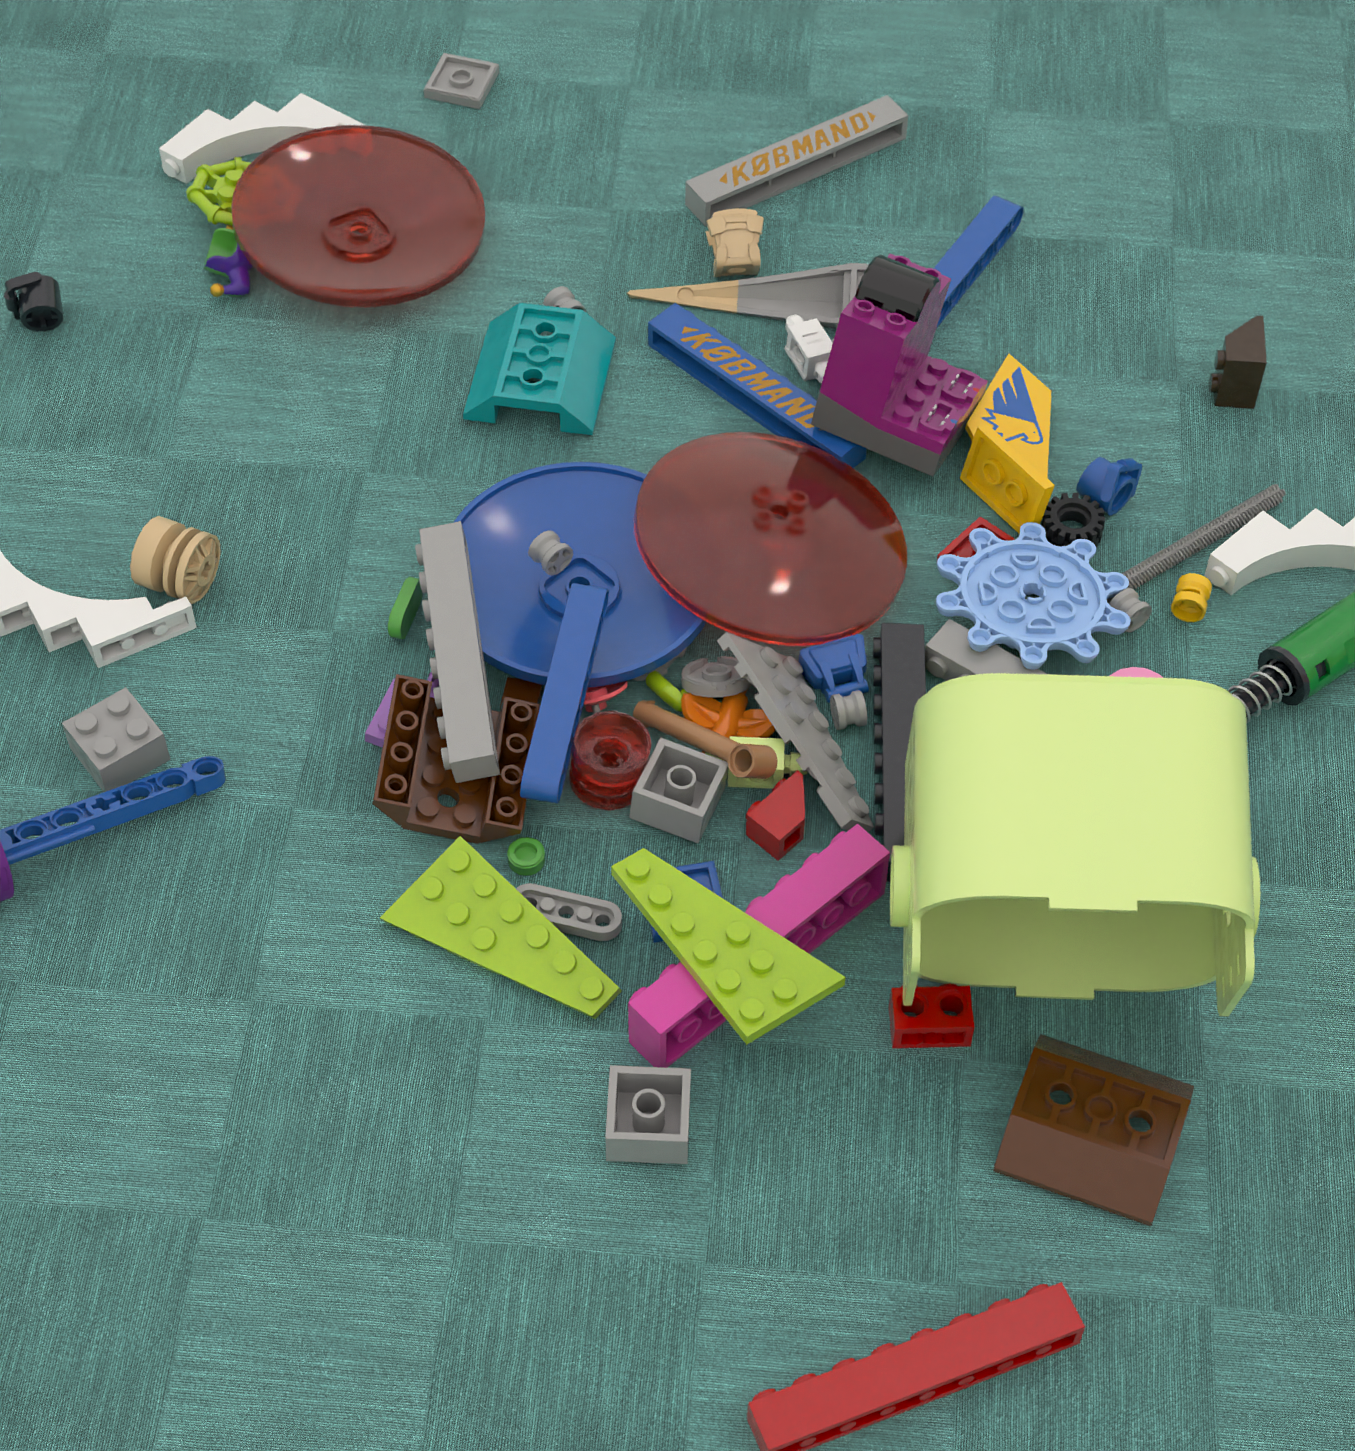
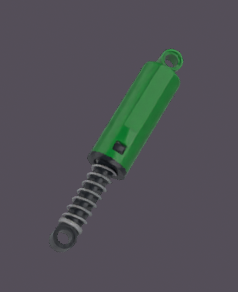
[1228,591,1355,723]

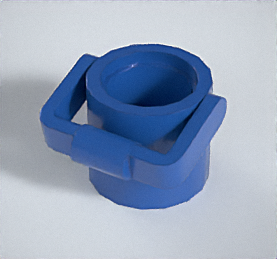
[1076,457,1142,516]

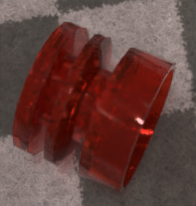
[569,711,652,810]

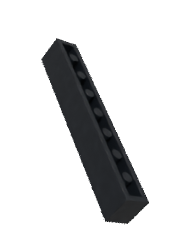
[872,623,926,882]

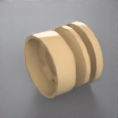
[130,516,221,604]

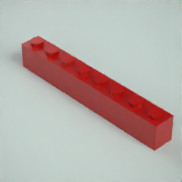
[747,1282,1085,1451]

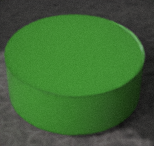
[507,837,545,876]

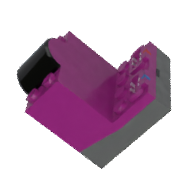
[811,254,988,476]

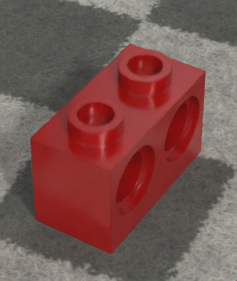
[888,983,975,1049]

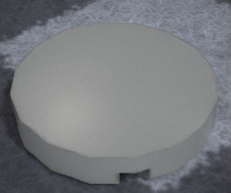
[681,656,752,697]

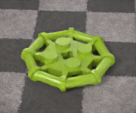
[186,157,303,233]

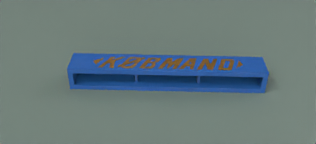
[648,303,867,480]

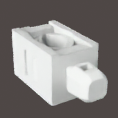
[784,314,833,384]

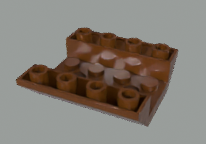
[372,674,540,844]
[993,1034,1194,1226]

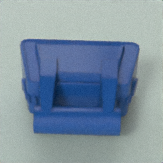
[798,634,869,703]

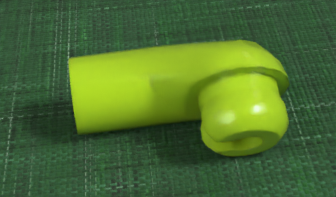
[646,671,688,712]

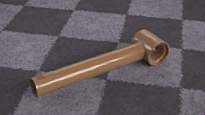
[633,700,778,779]

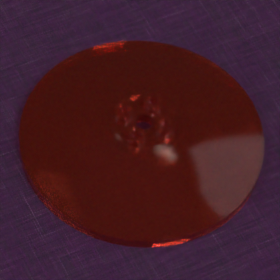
[231,125,485,307]
[634,432,907,646]

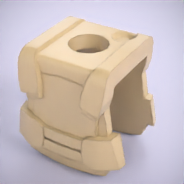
[705,208,764,277]

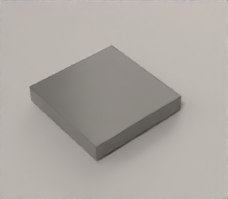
[424,53,499,109]

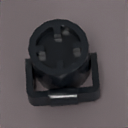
[4,271,63,331]

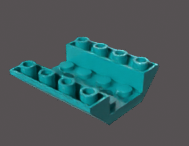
[463,303,616,435]

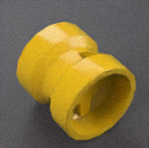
[1171,573,1212,622]

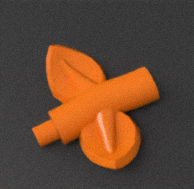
[681,690,776,754]

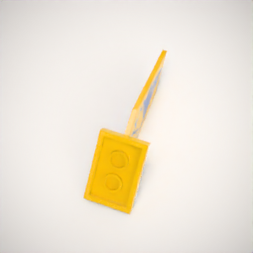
[960,353,1055,533]

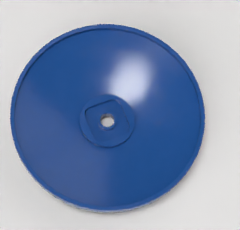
[453,462,720,687]

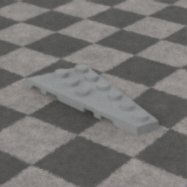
[717,632,874,832]

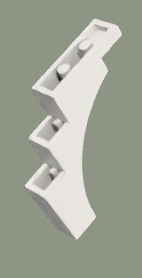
[159,93,374,184]
[1204,508,1355,595]
[0,551,197,668]

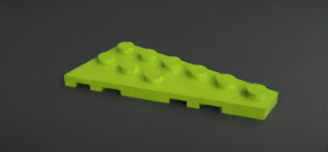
[380,836,622,1019]
[611,848,846,1045]

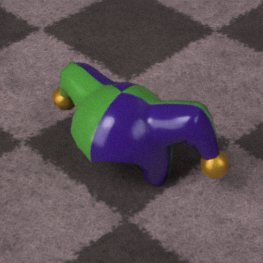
[204,225,257,297]

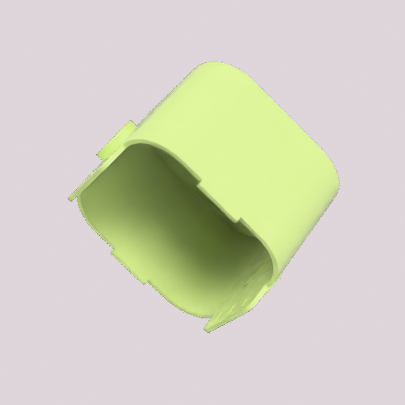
[890,673,1260,1016]

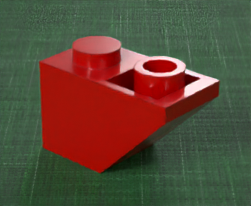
[746,770,805,861]

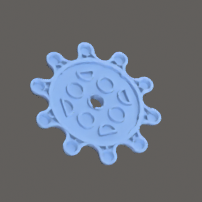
[936,522,1131,670]

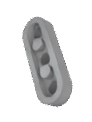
[516,883,622,941]

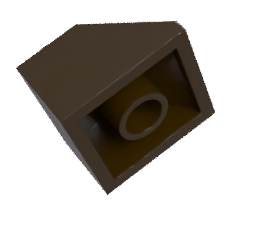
[1209,315,1267,409]

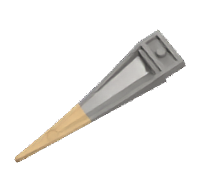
[627,263,881,329]

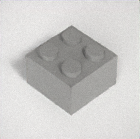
[62,687,171,792]
[629,737,729,843]
[605,1065,691,1164]

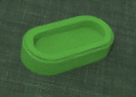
[388,577,423,639]

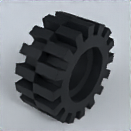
[1041,492,1105,548]

